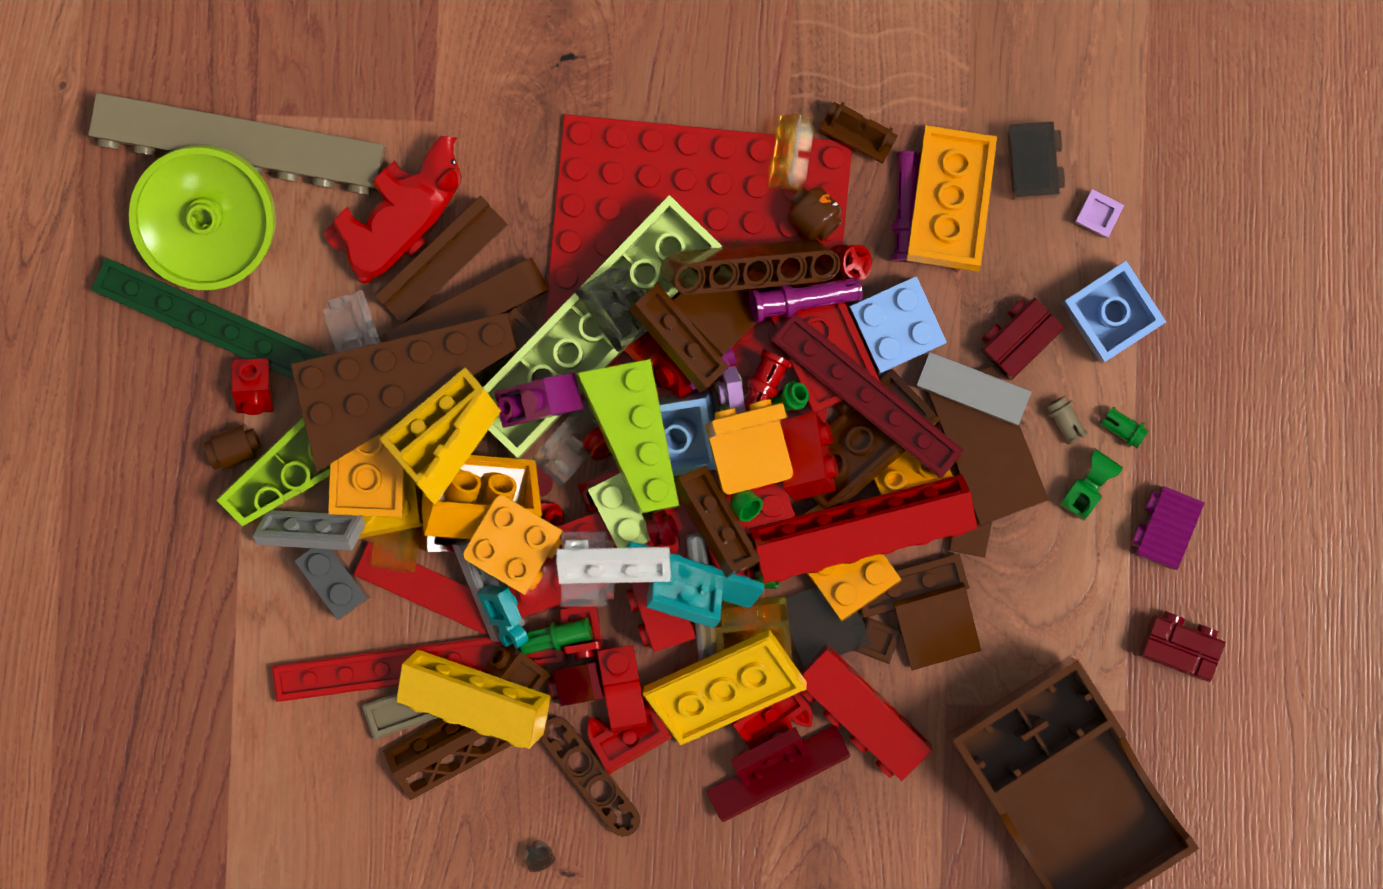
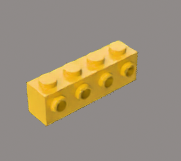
[396,650,551,749]

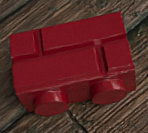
[980,297,1065,380]
[1138,611,1225,683]

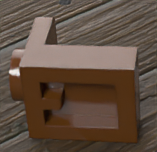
[485,644,550,691]

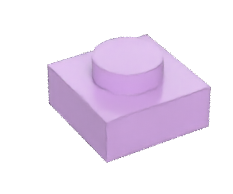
[1074,189,1124,239]
[717,366,746,414]

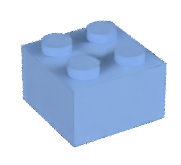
[1061,261,1166,364]
[848,276,947,375]
[658,390,717,476]

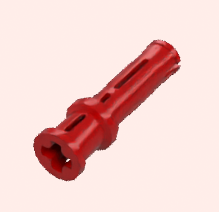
[744,349,792,412]

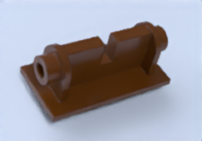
[819,102,898,164]

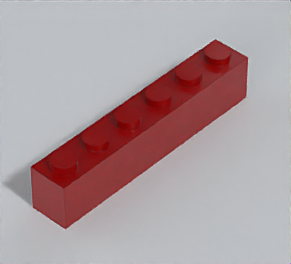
[750,474,977,584]

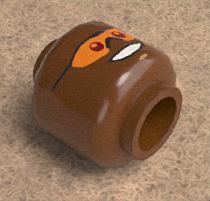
[788,187,842,241]

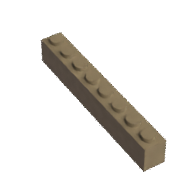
[88,93,387,195]

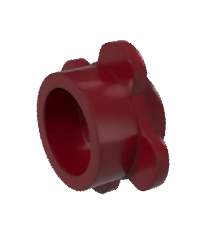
[646,510,677,546]

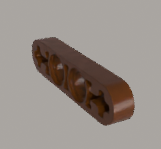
[541,717,640,837]

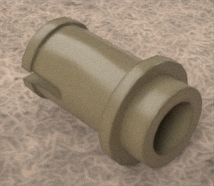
[1047,396,1088,445]

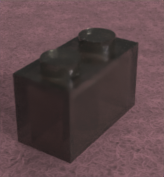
[1007,121,1065,201]

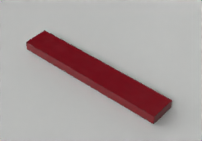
[771,313,965,479]

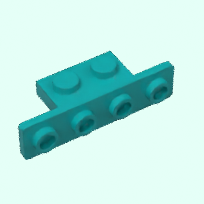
[625,542,764,628]

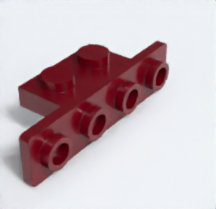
[707,726,851,822]

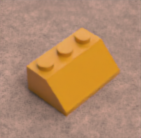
[422,455,542,539]

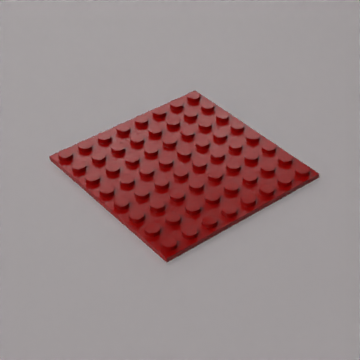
[544,114,852,423]

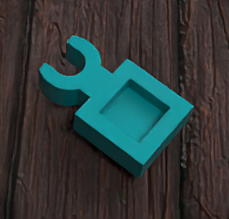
[477,586,528,648]

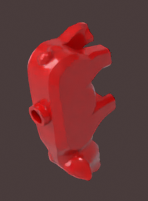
[324,136,462,284]

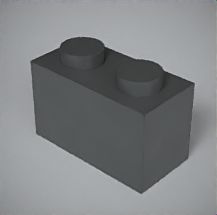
[294,548,371,620]

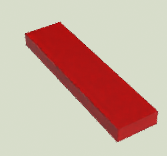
[354,542,488,635]

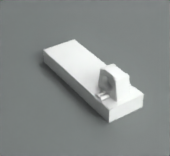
[556,539,671,584]

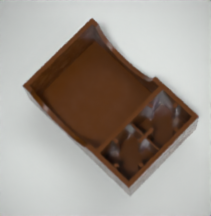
[946,656,1199,889]

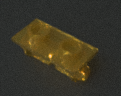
[769,113,815,191]

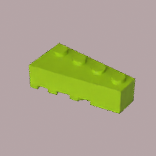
[576,359,679,514]
[217,416,330,527]

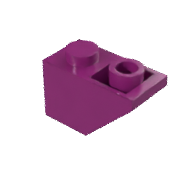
[494,373,583,428]

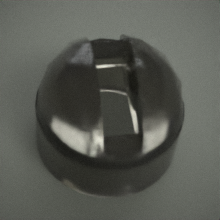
[523,841,555,872]

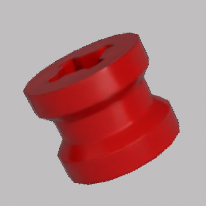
[831,244,872,281]

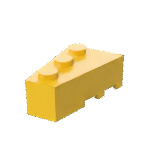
[379,368,501,505]

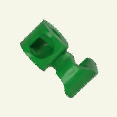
[1059,448,1123,521]

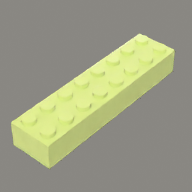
[483,195,722,459]

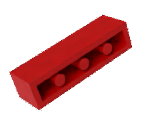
[799,644,932,781]

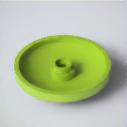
[129,145,276,290]

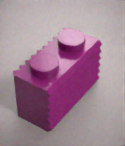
[1131,486,1205,570]

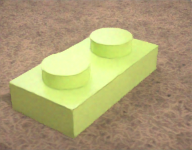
[588,473,651,548]

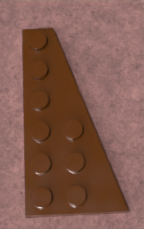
[291,313,516,472]

